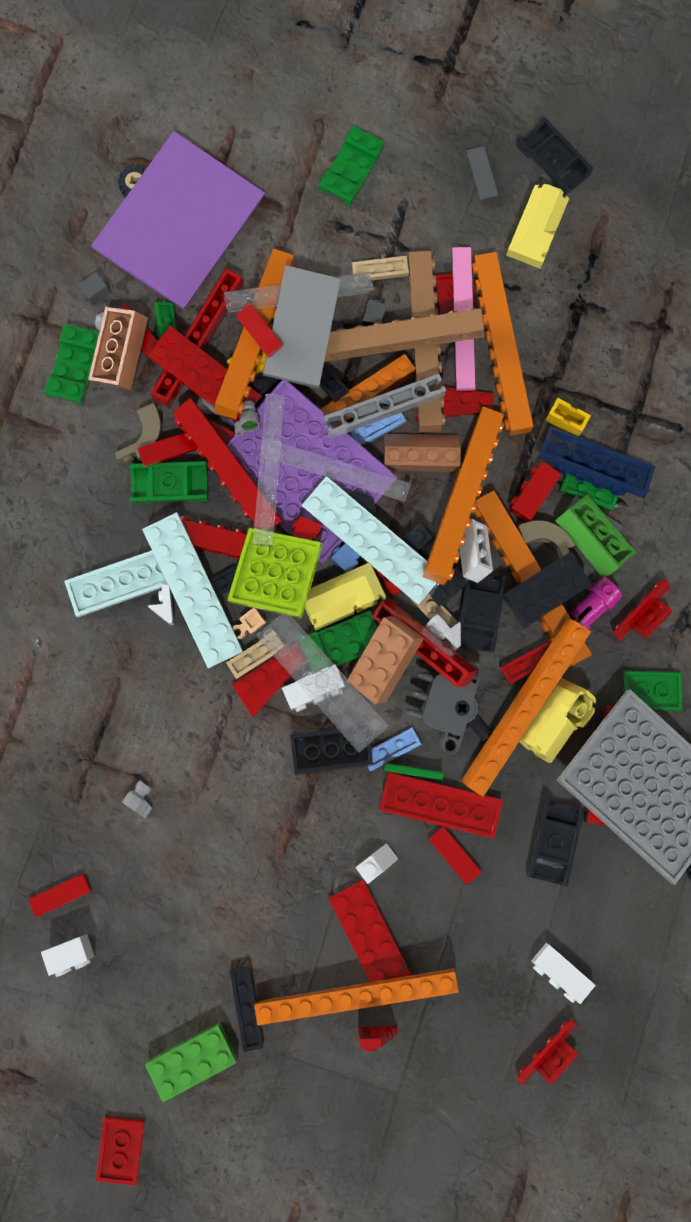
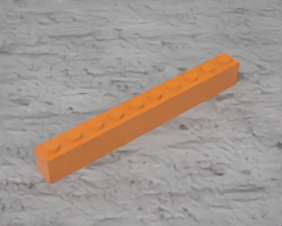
[214,248,296,420]
[471,252,533,436]
[422,406,505,585]
[474,491,592,668]
[461,618,591,796]
[254,968,459,1025]

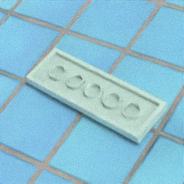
[64,551,168,618]

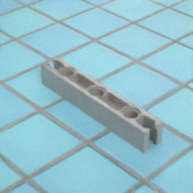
[323,374,446,439]

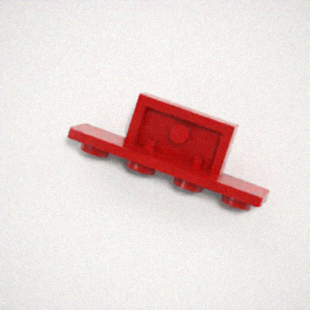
[614,578,672,641]
[517,1019,579,1085]

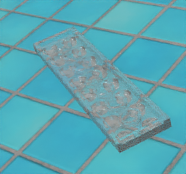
[256,614,389,753]

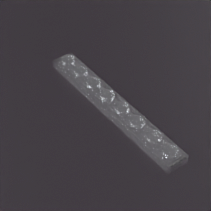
[224,272,373,313]
[253,394,286,547]
[259,438,411,503]

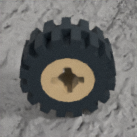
[118,165,144,198]

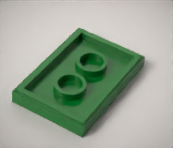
[623,671,682,711]

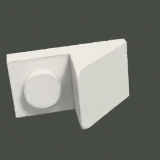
[148,585,174,625]
[425,614,461,651]

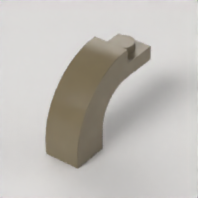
[115,403,162,465]
[517,521,575,559]

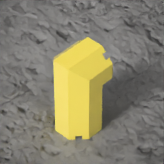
[506,184,569,269]
[305,563,386,631]
[519,678,596,763]

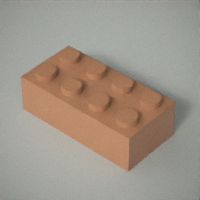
[347,616,424,704]

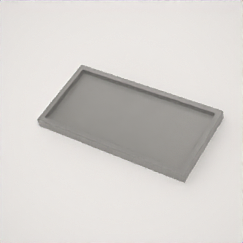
[263,265,341,388]

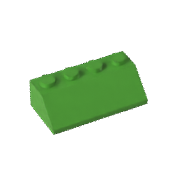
[555,494,636,577]

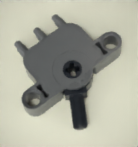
[405,662,491,754]

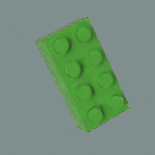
[145,1022,238,1102]

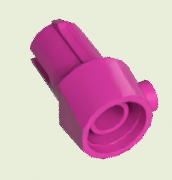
[568,577,623,629]

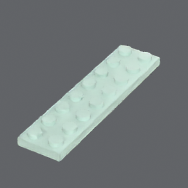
[302,476,437,605]
[142,513,243,668]

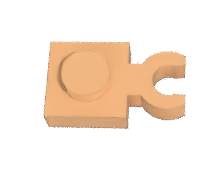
[232,608,267,639]

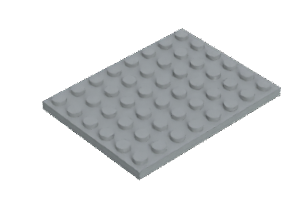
[557,689,691,885]

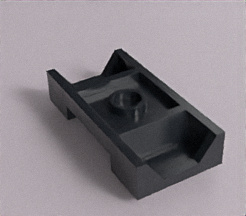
[516,117,594,197]
[402,523,472,607]
[459,575,506,653]
[527,799,585,887]

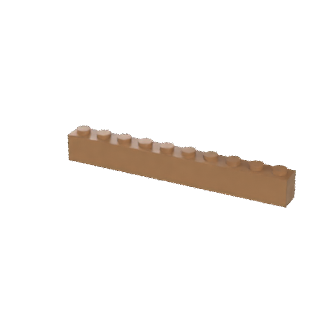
[408,251,445,433]
[324,308,485,362]

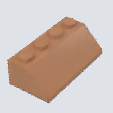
[88,307,148,390]
[384,434,460,472]

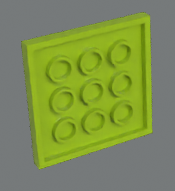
[228,528,323,618]

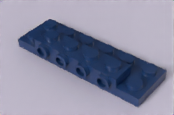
[538,425,655,499]

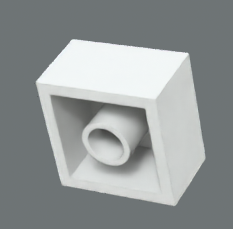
[41,934,95,977]

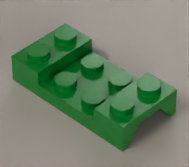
[318,126,385,208]
[44,324,99,406]
[130,461,208,505]
[299,611,377,675]

